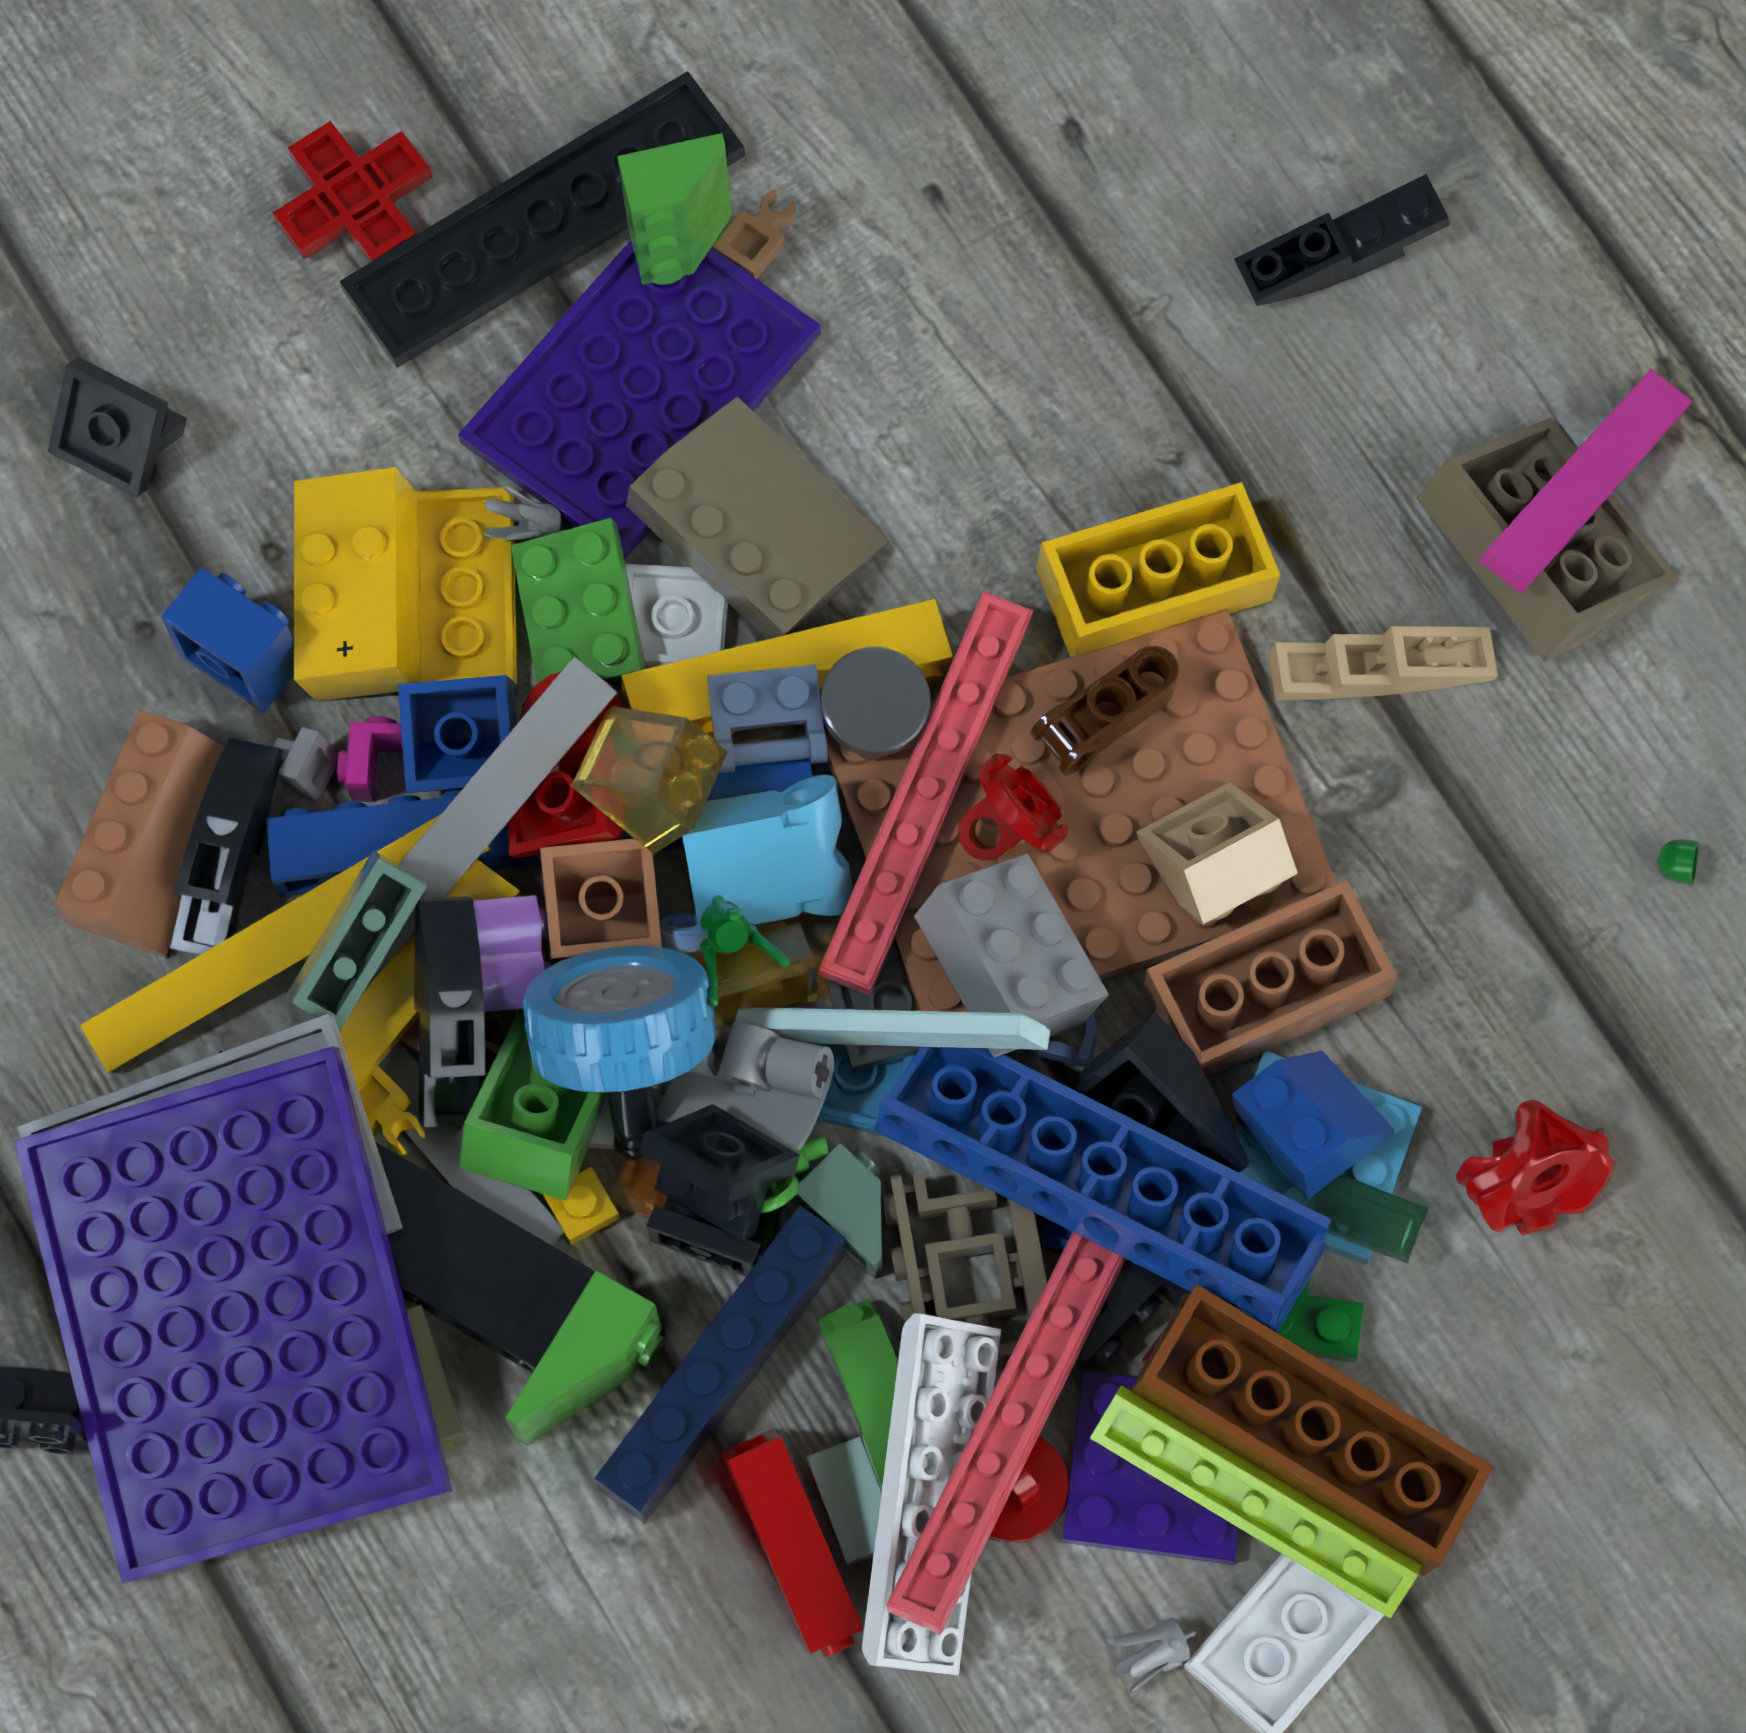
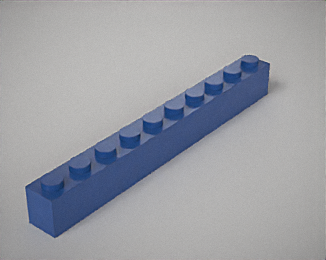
[266,759,812,897]

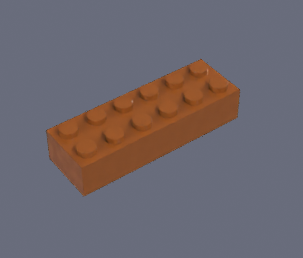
[1130,1284,1494,1576]

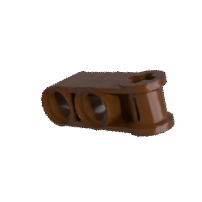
[1030,646,1179,776]

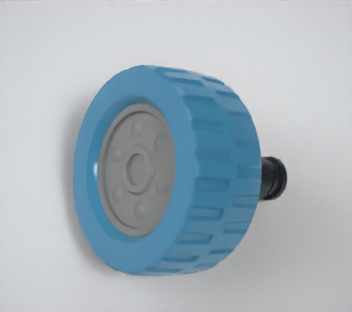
[523,946,715,1158]

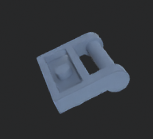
[707,665,828,773]

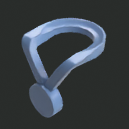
[1024,1013,1097,1067]

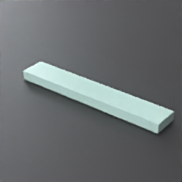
[736,1007,1050,1050]

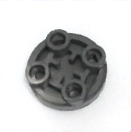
[820,647,930,760]

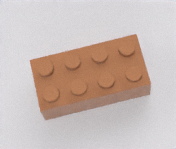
[1144,880,1397,1078]

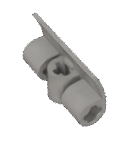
[655,1022,834,1151]

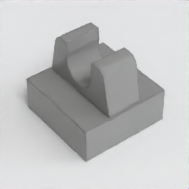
[273,727,339,803]

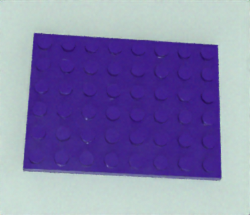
[14,1046,453,1583]

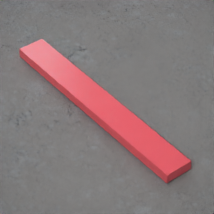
[818,591,1033,996]
[886,1232,1126,1635]

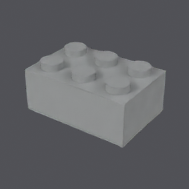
[914,853,1109,1058]

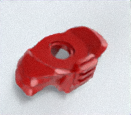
[1456,1100,1615,1235]

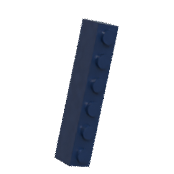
[594,1206,847,1524]

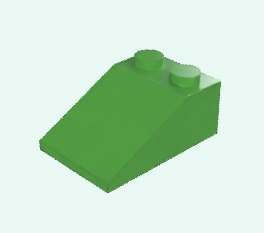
[459,1009,608,1201]
[505,1270,664,1445]

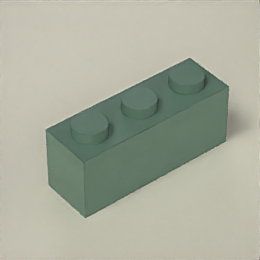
[287,850,427,1030]

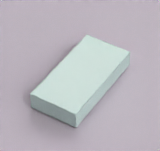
[807,1437,881,1567]

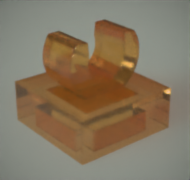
[609,1156,668,1220]

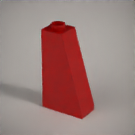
[721,1429,864,1657]

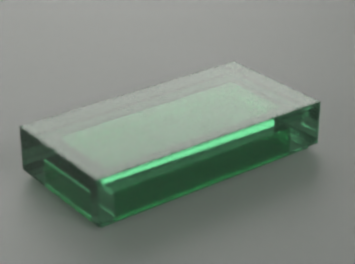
[1307,1175,1429,1264]

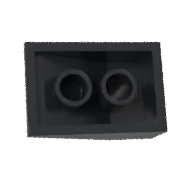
[1069,1011,1250,1173]

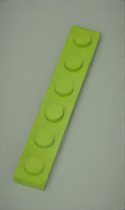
[1090,1385,1422,1619]

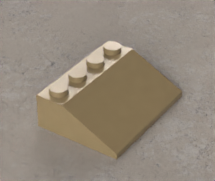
[626,397,890,640]
[1416,417,1679,662]

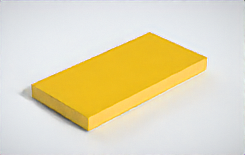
[416,487,518,691]

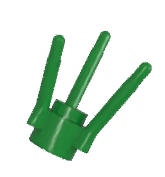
[699,895,791,1007]

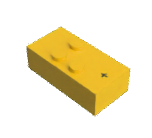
[294,467,418,702]
[1036,482,1281,657]

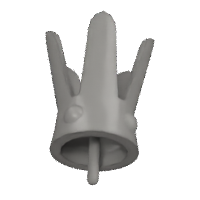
[485,485,561,541]
[1105,1617,1196,1694]

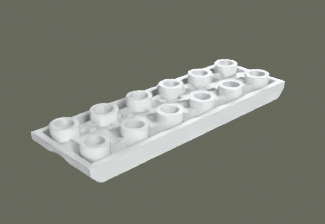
[862,1313,1001,1675]

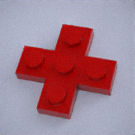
[272,121,433,262]

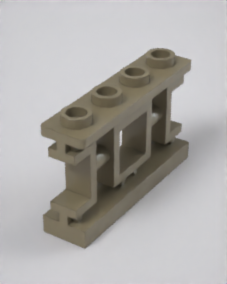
[881,1172,1047,1364]

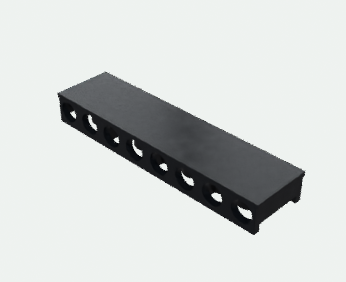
[219,1050,595,1374]

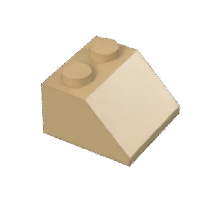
[1136,782,1298,925]

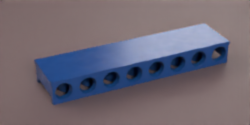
[874,1047,1332,1333]

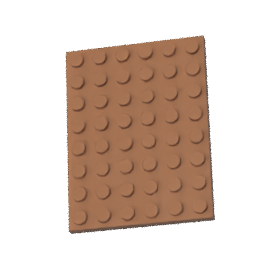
[825,609,1337,1012]

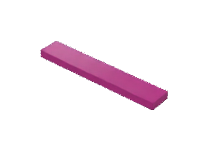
[1479,369,1692,595]

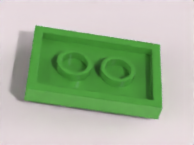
[511,518,646,684]

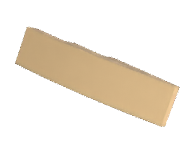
[1268,626,1498,701]

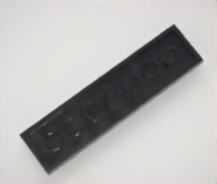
[339,71,745,368]

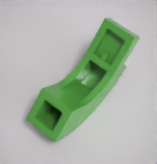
[816,1299,898,1492]

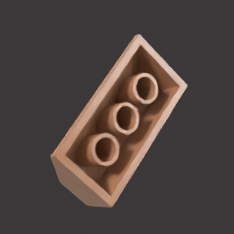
[54,709,224,959]

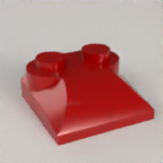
[508,728,626,859]

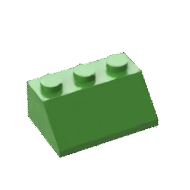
[617,133,732,285]

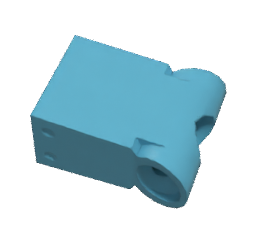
[677,775,853,936]

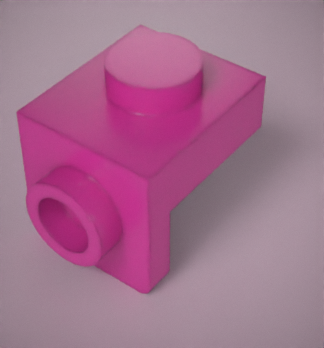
[337,716,403,802]

